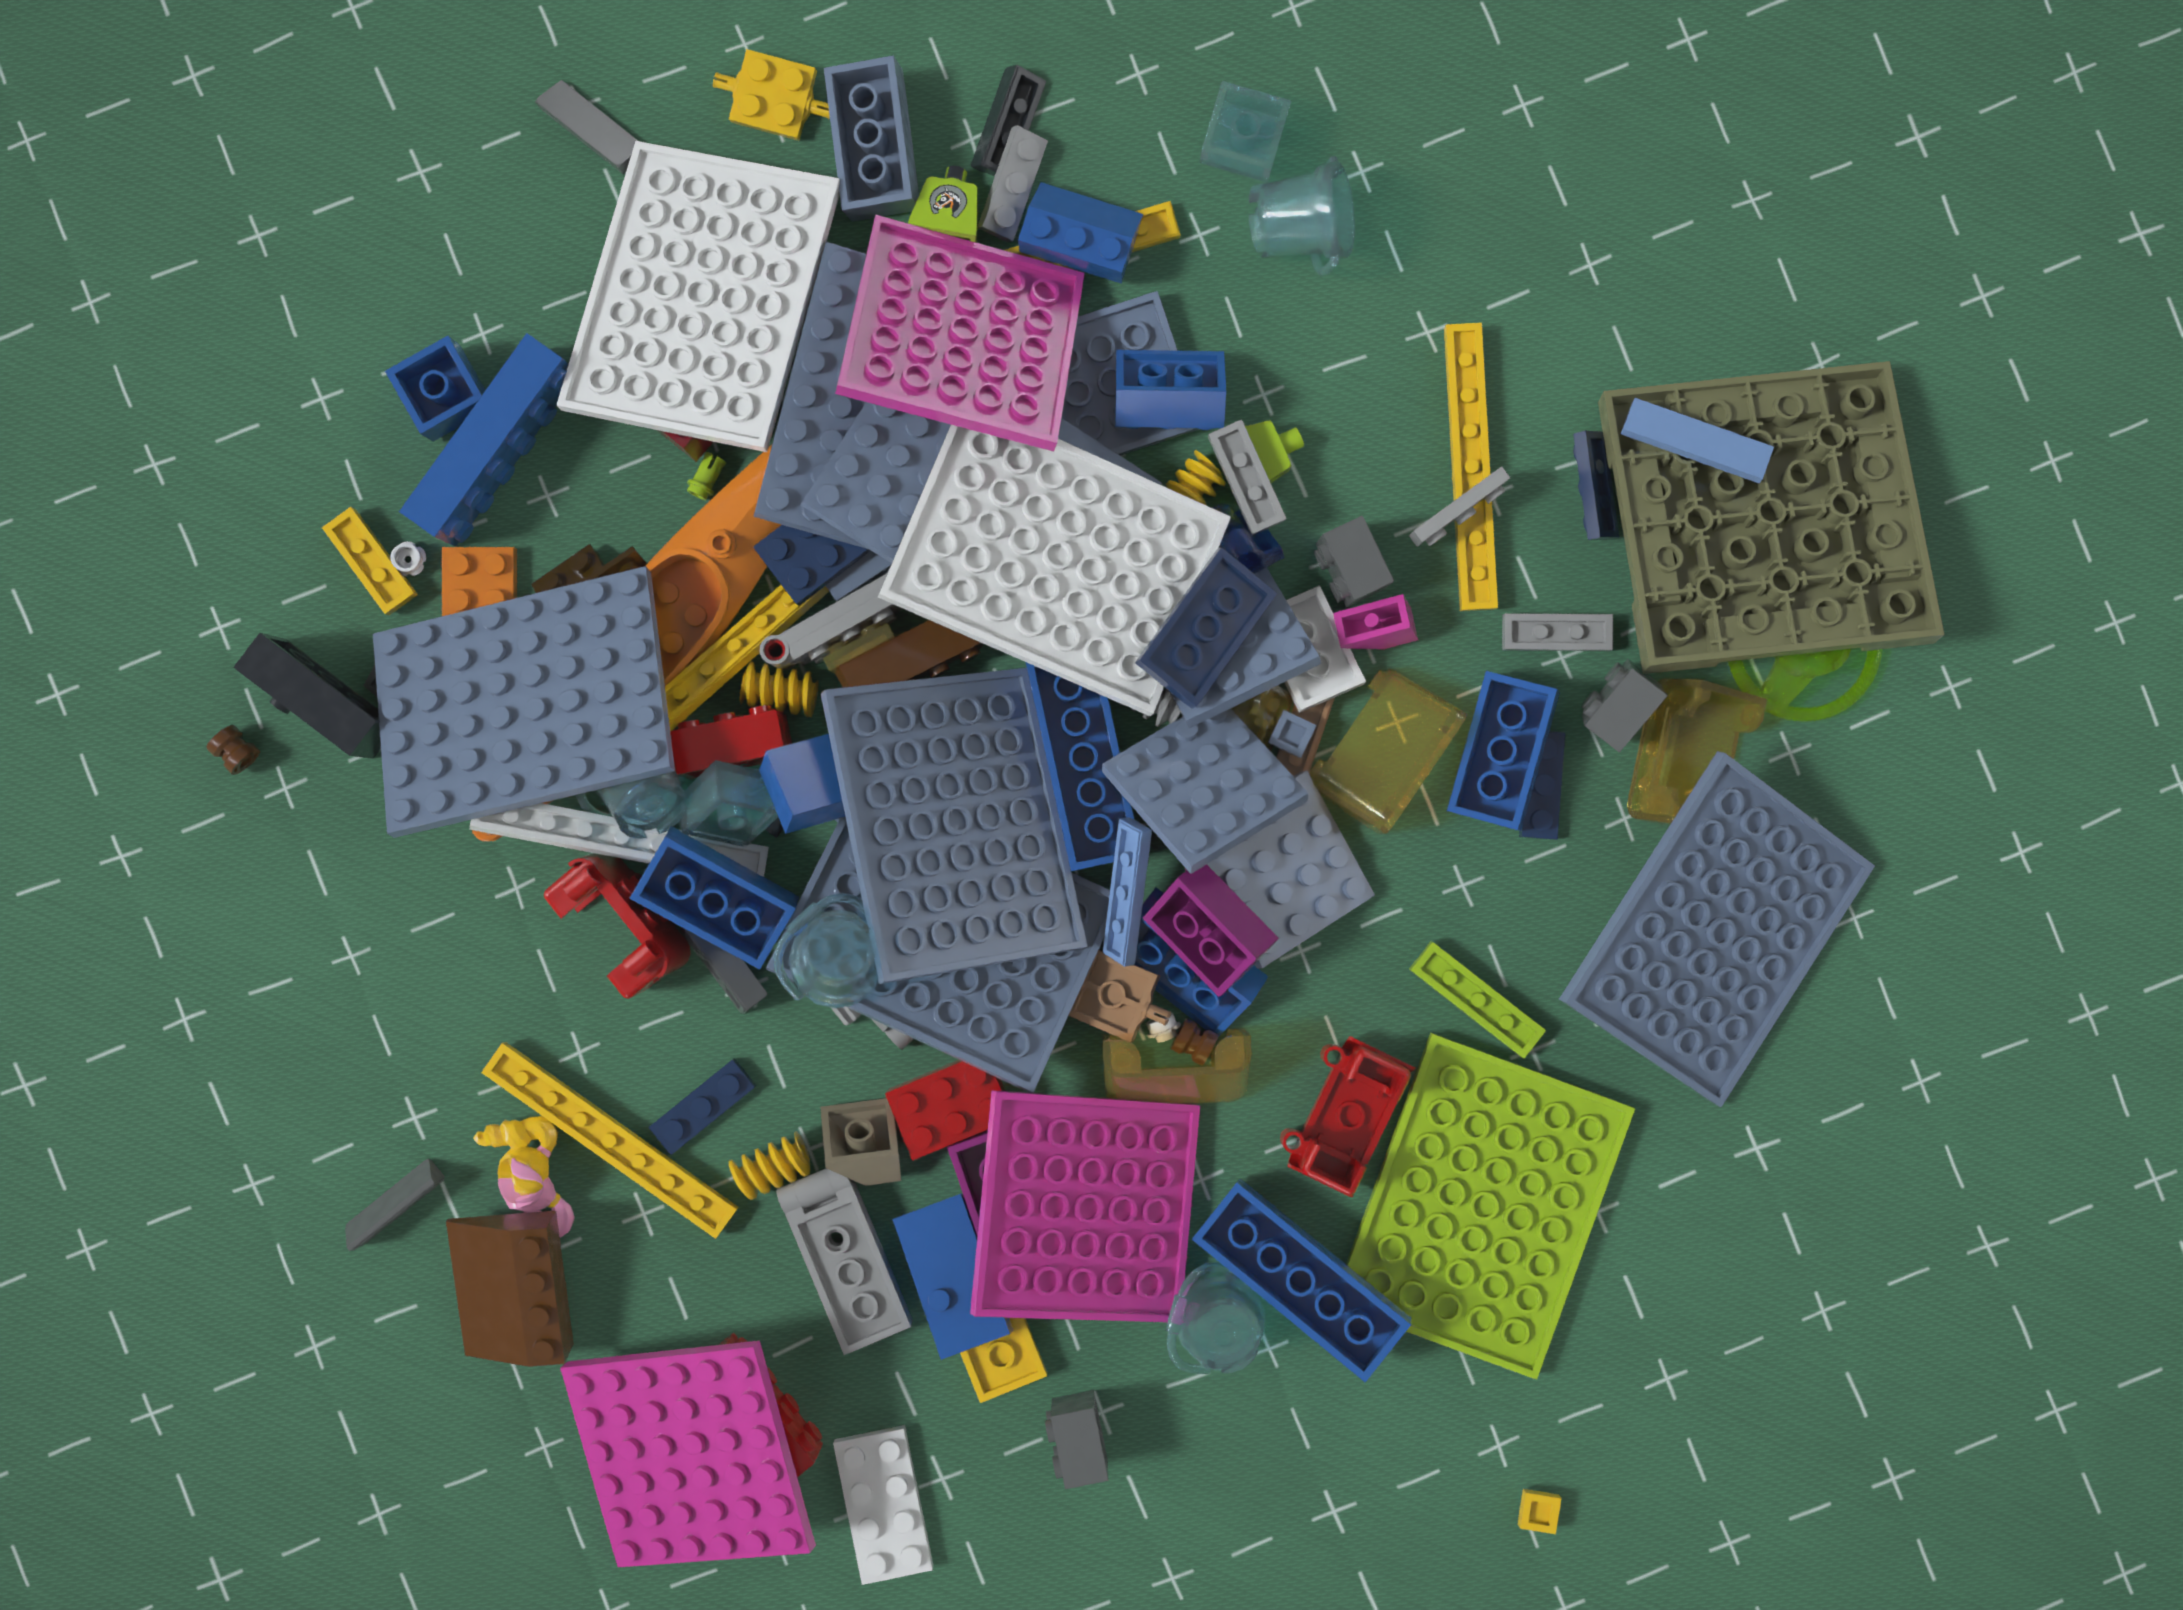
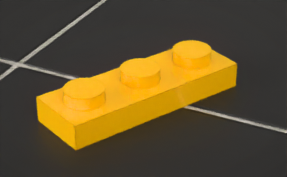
[322,507,418,616]

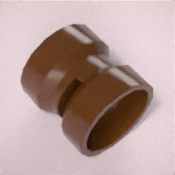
[206,725,260,775]
[1170,1018,1219,1066]

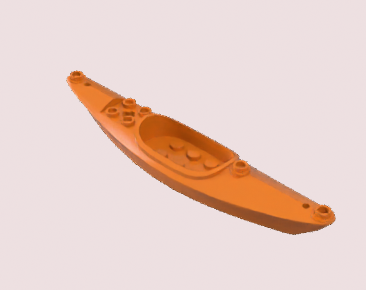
[472,445,781,841]

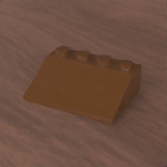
[446,1211,574,1367]

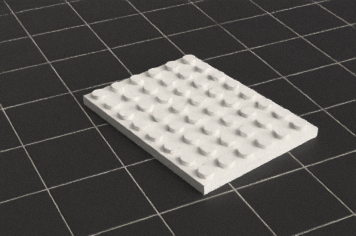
[557,141,840,452]
[878,425,1230,716]

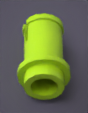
[687,452,726,501]

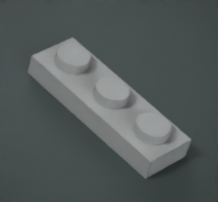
[977,125,1048,242]
[1208,419,1286,535]
[1409,467,1510,547]
[1502,613,1613,651]

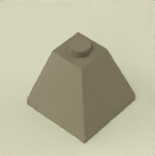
[820,1098,901,1186]

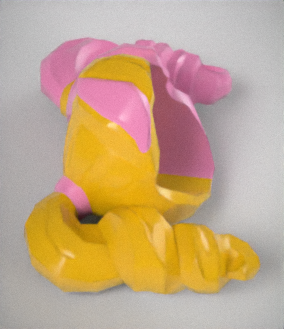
[473,1116,575,1238]

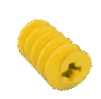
[1166,450,1226,506]
[740,661,819,717]
[729,1131,811,1200]

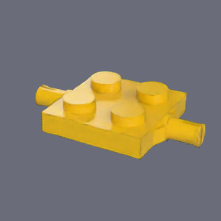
[713,49,830,141]

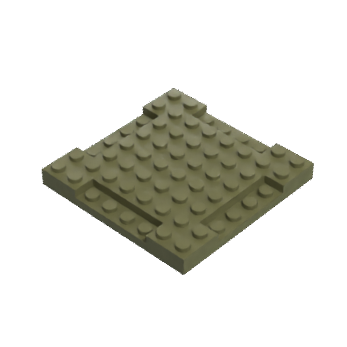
[1598,361,1944,674]

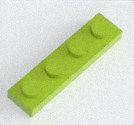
[1409,941,1546,1059]

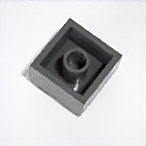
[1314,515,1394,608]
[1581,659,1668,753]
[1045,1390,1109,1489]

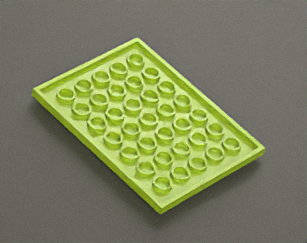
[1346,1033,1635,1380]

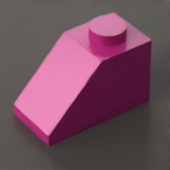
[1333,594,1418,649]

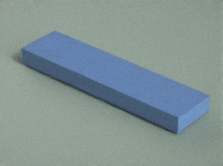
[1621,398,1774,483]
[1103,817,1152,967]

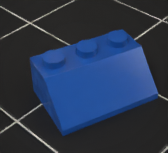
[1018,182,1143,284]
[1115,350,1226,430]

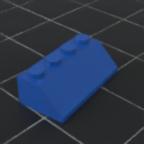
[1135,887,1268,1037]

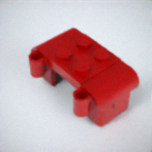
[544,853,690,999]
[1280,1036,1415,1198]

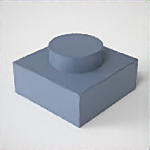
[1268,710,1316,758]

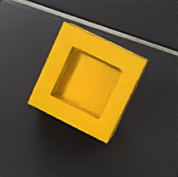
[1517,1489,1561,1534]

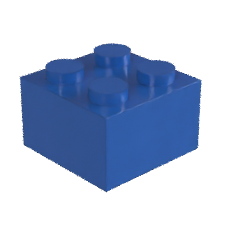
[385,335,485,442]

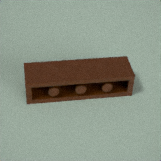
[836,620,984,688]

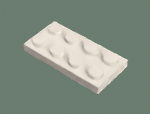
[833,1425,933,1585]

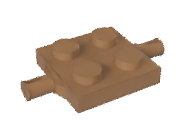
[1068,949,1171,1042]

